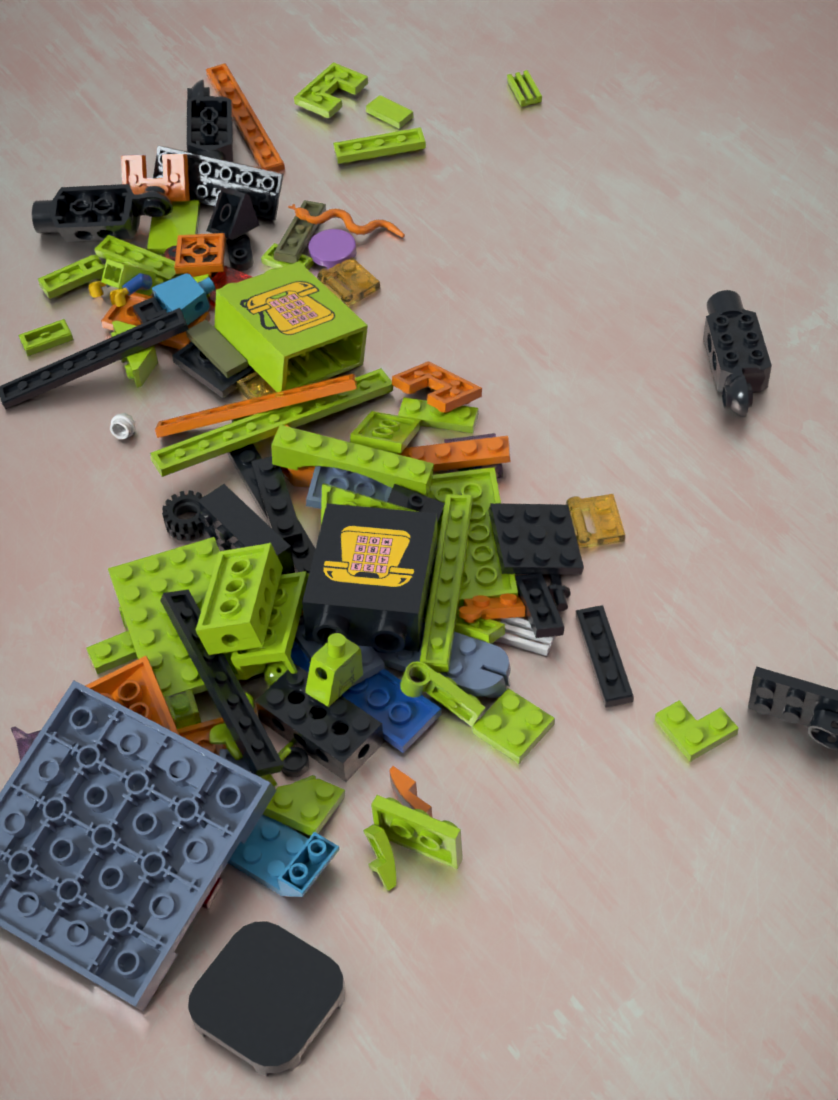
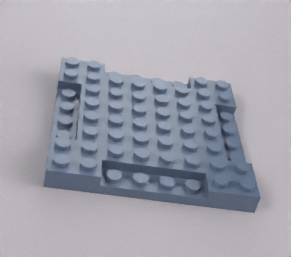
[0,680,277,1012]

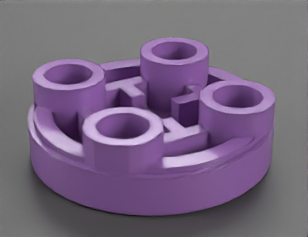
[308,229,357,271]

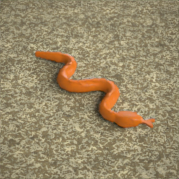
[288,204,405,238]

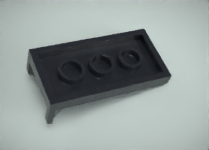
[748,666,838,751]

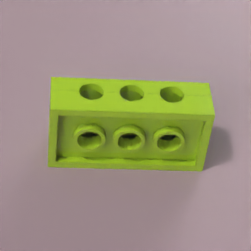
[196,543,283,655]

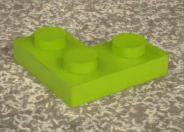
[655,700,739,762]

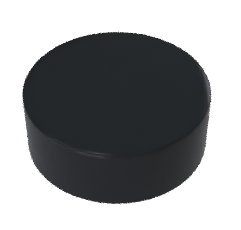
[281,747,309,777]

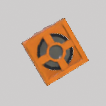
[175,233,226,279]

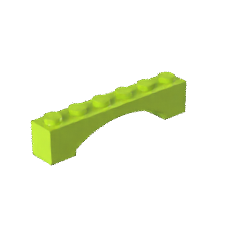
[271,425,434,496]

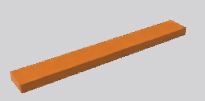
[206,63,285,172]
[155,374,357,438]

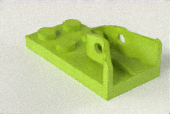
[231,571,309,680]

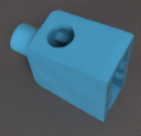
[152,274,216,325]

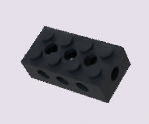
[255,663,384,782]

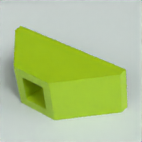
[110,321,158,388]

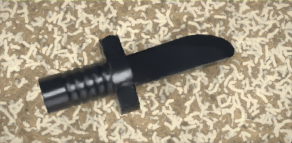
[547,574,571,611]

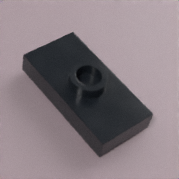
[387,484,445,523]

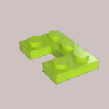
[294,62,368,119]

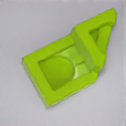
[363,824,396,891]

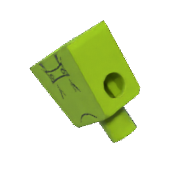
[305,633,363,707]

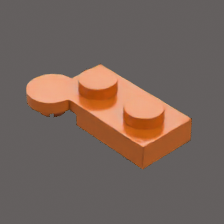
[459,593,525,623]

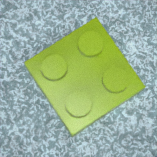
[472,688,555,764]

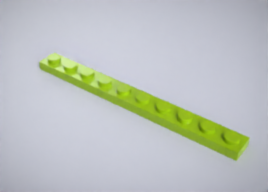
[150,368,393,477]

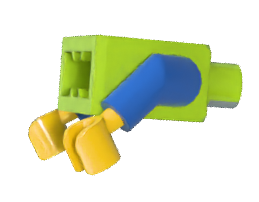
[88,259,164,307]

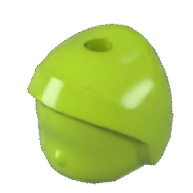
[264,661,288,687]

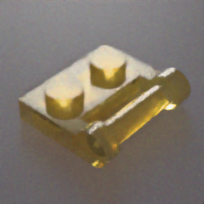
[317,257,381,306]
[566,494,625,548]

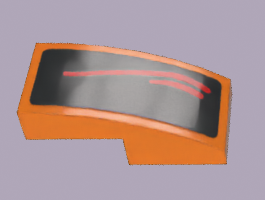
[389,766,433,818]

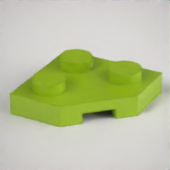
[263,778,345,836]

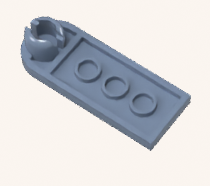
[373,622,511,698]

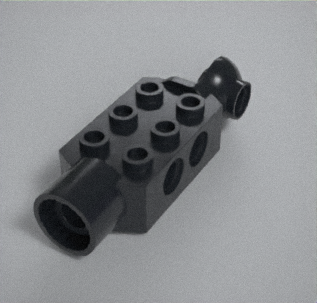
[187,79,233,162]
[32,184,173,242]
[703,290,772,417]

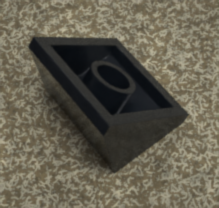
[206,187,260,240]

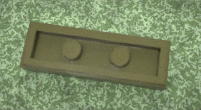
[186,319,248,378]

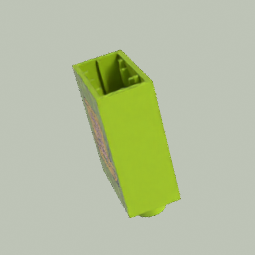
[214,261,368,392]

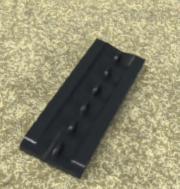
[153,146,284,220]

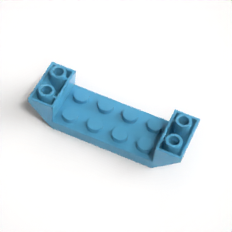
[228,814,340,897]

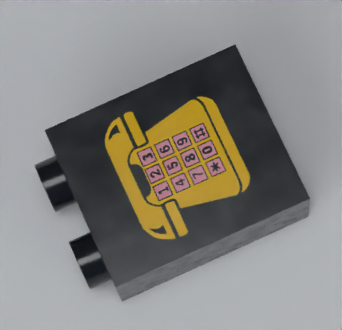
[302,503,437,654]

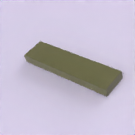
[274,200,326,263]

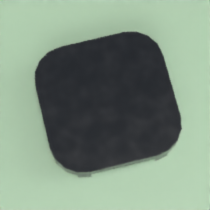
[188,921,345,1076]

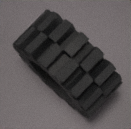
[162,490,204,541]

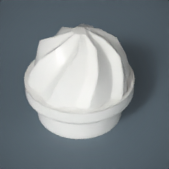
[110,413,136,439]

